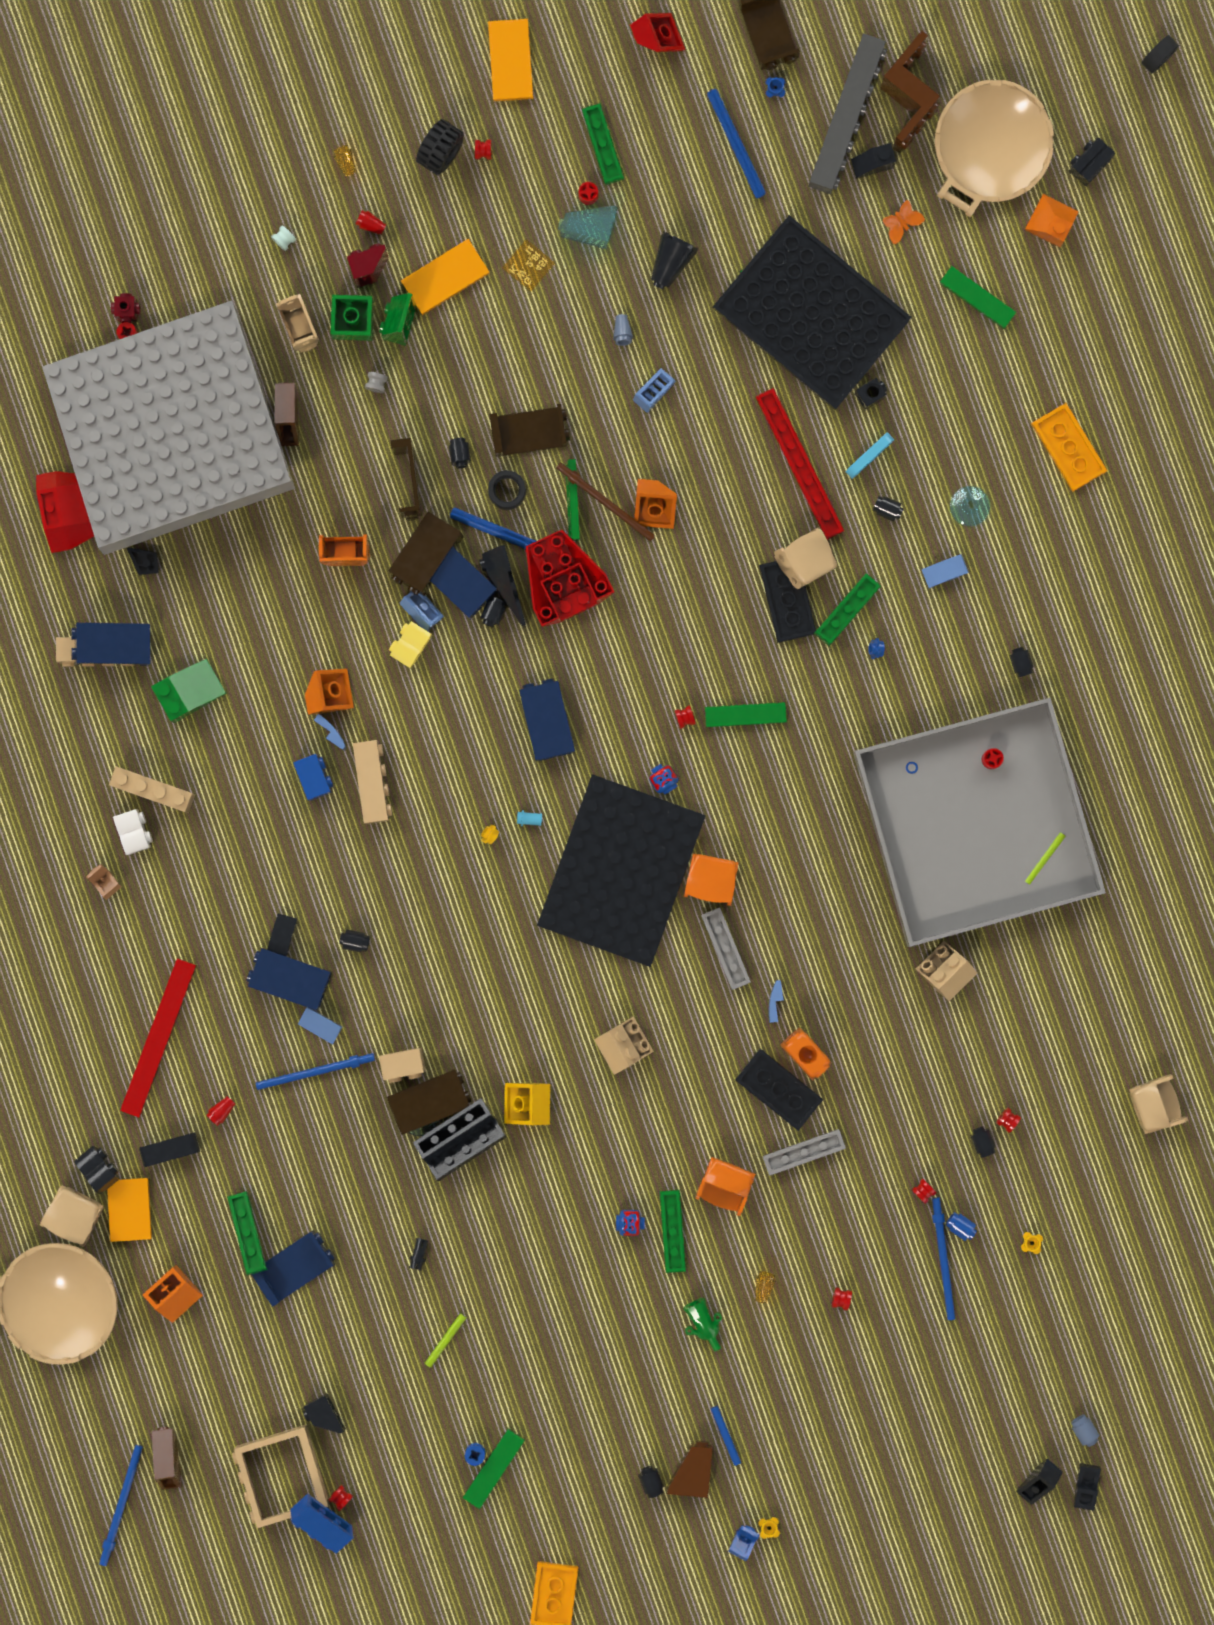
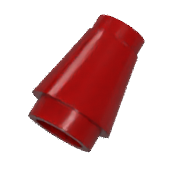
[356,210,386,235]
[206,1096,236,1126]

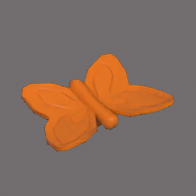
[883,200,925,244]

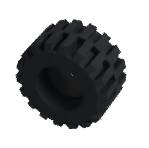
[416,119,464,176]

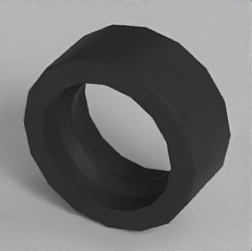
[1141,35,1179,74]
[488,470,526,510]

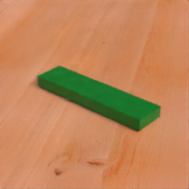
[581,103,624,185]
[939,266,1016,329]
[565,459,580,542]
[814,573,881,646]
[705,702,787,728]
[659,1190,686,1273]
[227,1191,267,1276]
[463,1428,525,1509]

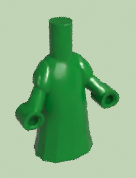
[683,1297,722,1351]

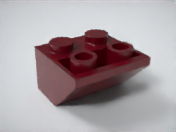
[346,243,389,289]

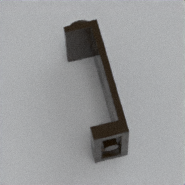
[738,0,800,71]
[489,404,570,457]
[390,438,422,521]
[388,511,464,596]
[386,1069,472,1135]

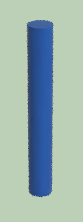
[710,1406,742,1466]

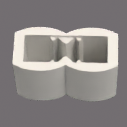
[113,809,153,855]

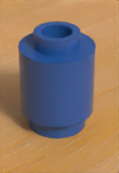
[945,1212,977,1241]

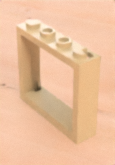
[232,1424,330,1528]

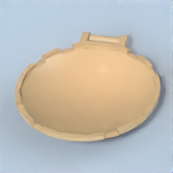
[935,80,1054,217]
[0,1243,118,1364]

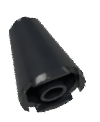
[651,231,698,290]

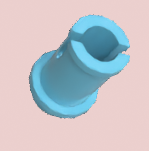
[517,810,542,826]

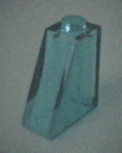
[558,206,617,250]

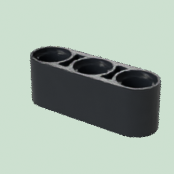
[139,1132,201,1167]

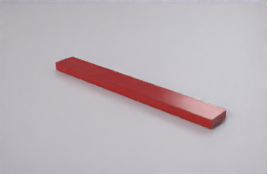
[755,388,844,540]
[120,958,197,1118]

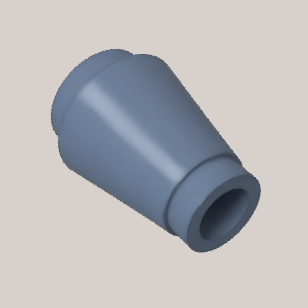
[613,314,633,346]

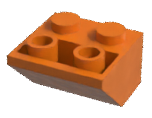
[143,1265,203,1323]

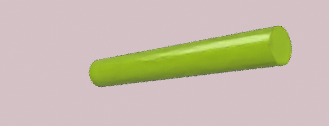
[1025,832,1066,885]
[425,1313,467,1368]

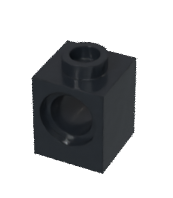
[854,378,887,410]

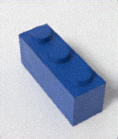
[290,1493,353,1554]

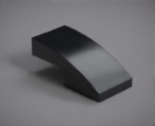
[267,913,297,957]
[1074,1463,1101,1511]

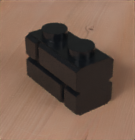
[1069,138,1116,187]

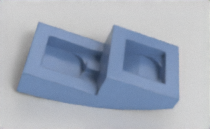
[922,554,969,588]
[314,714,347,751]
[768,980,783,1023]

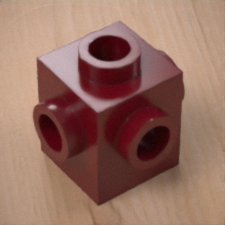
[111,293,141,323]

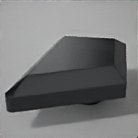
[126,547,159,576]

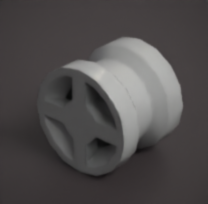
[365,372,388,393]

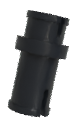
[409,1238,429,1271]

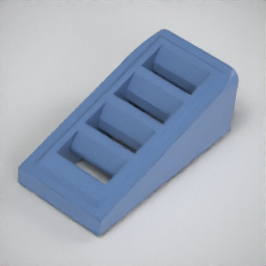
[633,369,676,413]

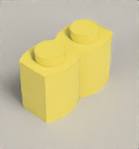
[389,621,432,669]

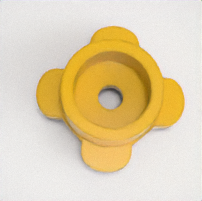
[481,824,499,845]
[1021,1232,1043,1254]
[758,1517,780,1539]

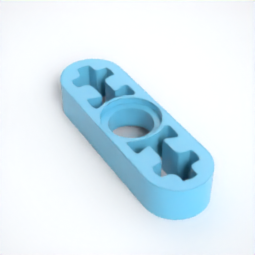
[845,432,895,479]

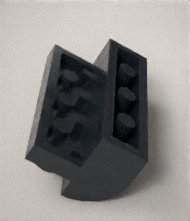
[413,1098,507,1182]

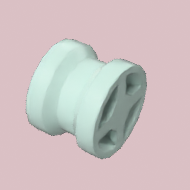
[271,225,296,251]

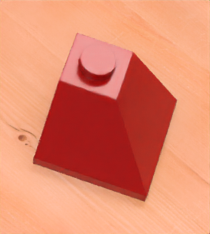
[630,13,685,52]

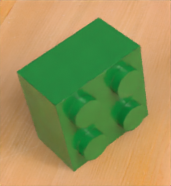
[330,295,374,341]

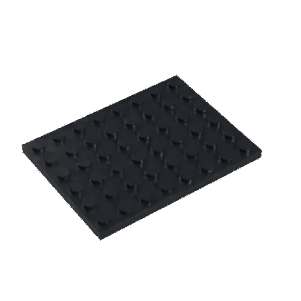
[712,215,912,410]
[537,774,706,967]

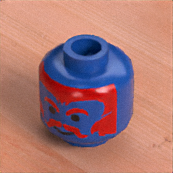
[649,764,679,795]
[616,1210,645,1236]

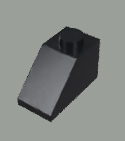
[850,143,896,179]
[303,1393,346,1434]
[1016,1459,1063,1505]

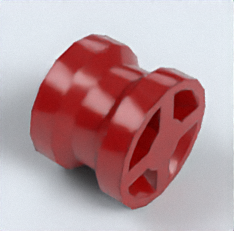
[475,139,491,160]
[578,182,598,205]
[116,322,138,339]
[674,705,696,729]
[982,748,1004,769]
[996,1107,1021,1133]
[911,1178,937,1204]
[831,1287,852,1311]
[327,1485,353,1511]

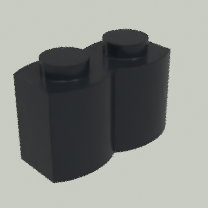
[74,1146,120,1194]

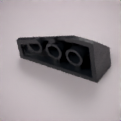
[480,545,526,628]

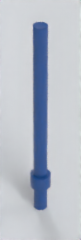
[256,1053,375,1090]
[932,1197,955,1320]
[99,1444,143,1566]

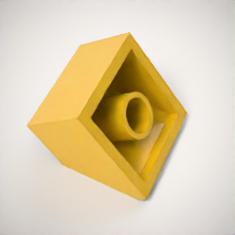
[504,1083,550,1125]

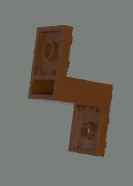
[880,31,940,153]

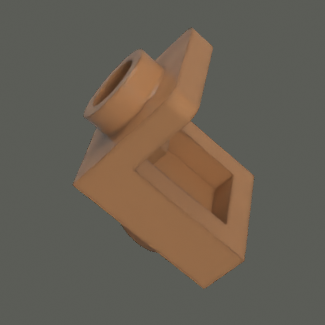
[86,864,122,900]

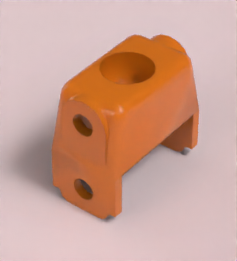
[319,534,370,566]
[684,853,739,906]
[780,1027,832,1081]
[695,1157,755,1216]

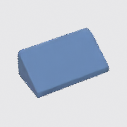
[400,592,444,631]
[298,1007,343,1045]

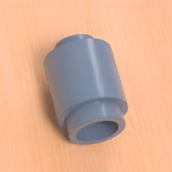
[1071,1414,1099,1447]

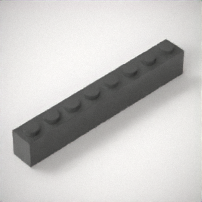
[808,33,887,195]

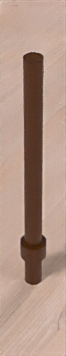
[556,462,655,542]

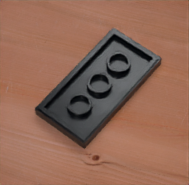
[759,561,816,643]
[735,1049,823,1131]

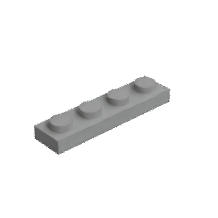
[701,908,751,990]
[762,1129,846,1176]

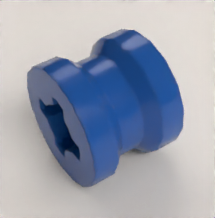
[465,1443,486,1466]

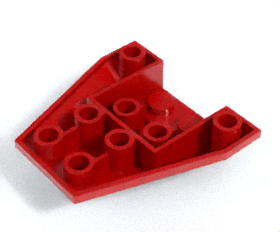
[36,471,95,553]
[525,529,615,627]

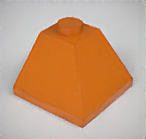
[1025,194,1079,247]
[634,479,677,529]
[305,669,354,715]

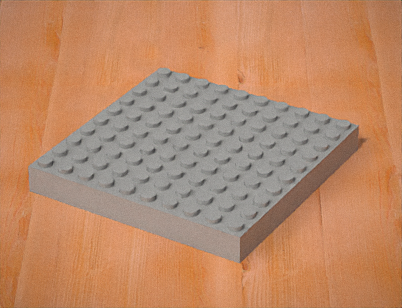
[42,300,295,555]
[853,698,1106,947]

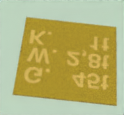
[502,239,555,291]

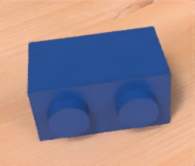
[293,754,334,801]

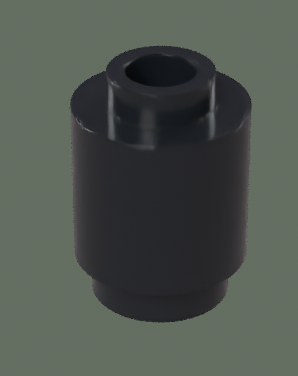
[448,438,471,469]
[873,496,904,522]
[480,596,506,628]
[1009,647,1034,678]
[339,929,370,953]
[970,1126,996,1158]
[638,1466,664,1498]

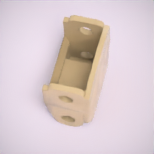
[276,294,319,352]
[774,528,837,589]
[1129,1074,1188,1134]
[40,1185,104,1247]

